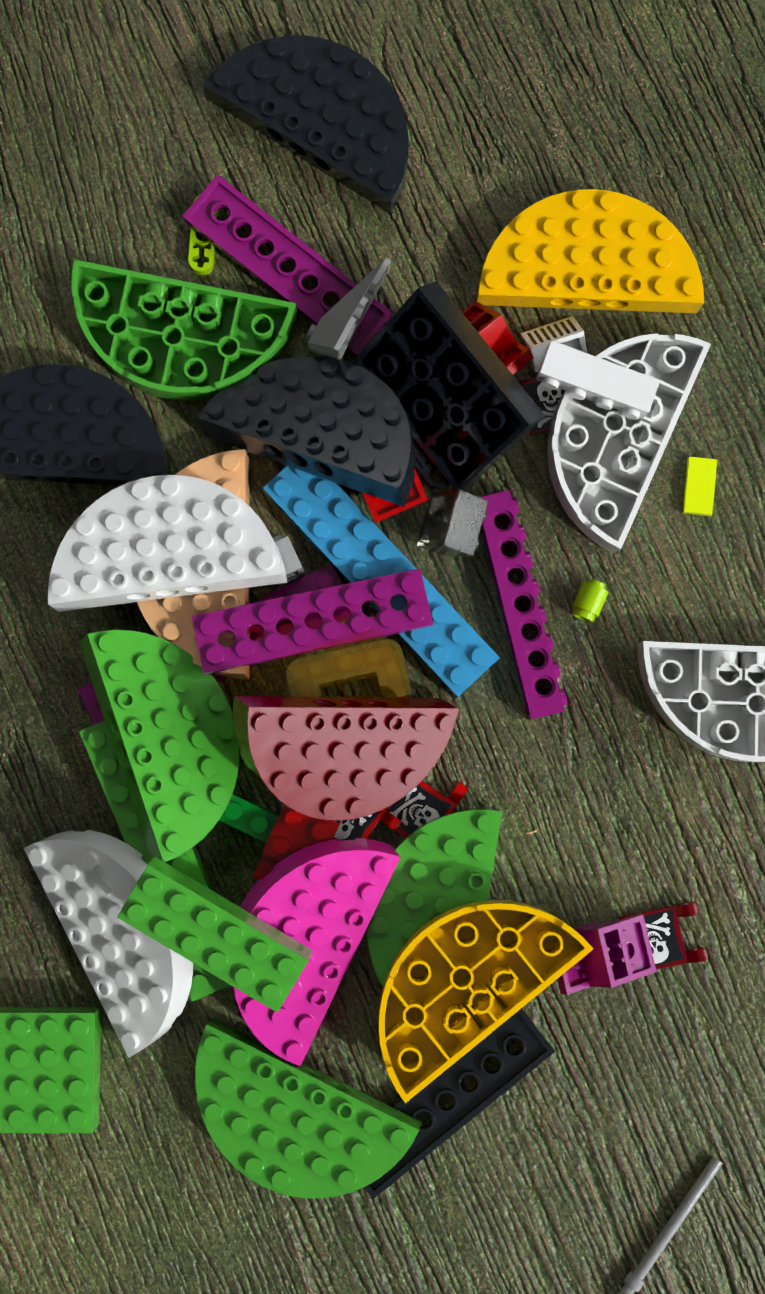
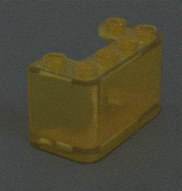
[286,639,412,698]

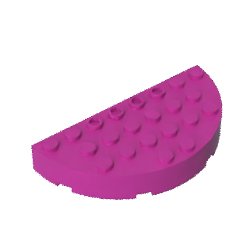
[231,838,400,1066]

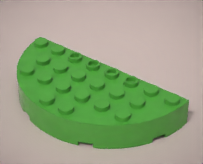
[72,259,298,401]
[79,630,239,862]
[367,809,502,986]
[195,1018,421,1198]

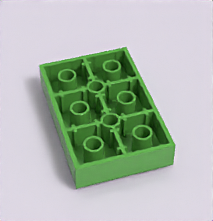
[0,1007,101,1133]

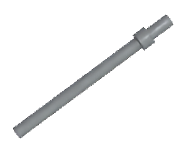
[618,1156,723,1294]

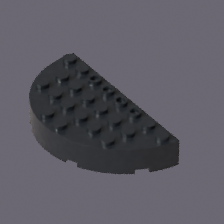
[203,35,409,214]
[196,356,416,507]
[0,364,171,486]

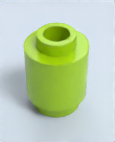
[572,579,609,623]

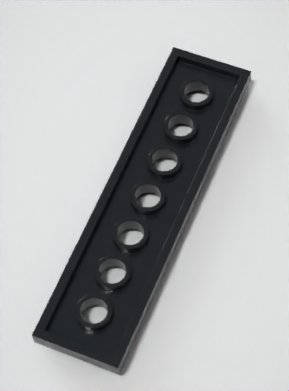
[363,1008,555,1199]

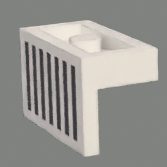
[520,316,587,372]

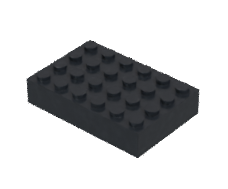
[353,281,545,493]

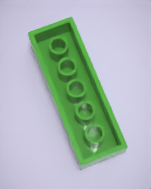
[117,857,312,1013]

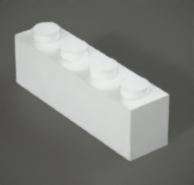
[536,340,660,420]

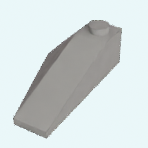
[305,258,391,360]

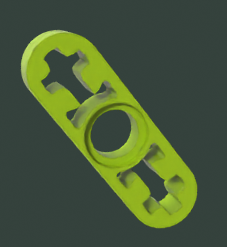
[188,194,219,276]

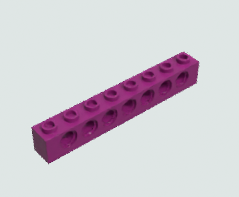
[475,490,567,720]

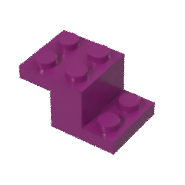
[557,914,657,995]

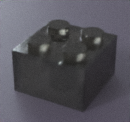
[417,490,488,556]

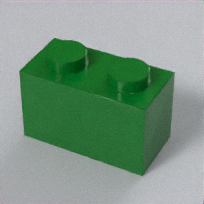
[219,792,279,843]

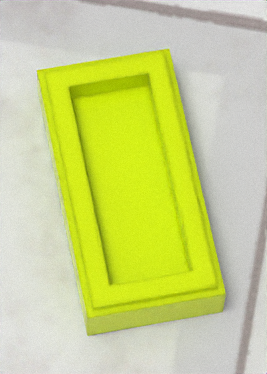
[682,457,717,516]

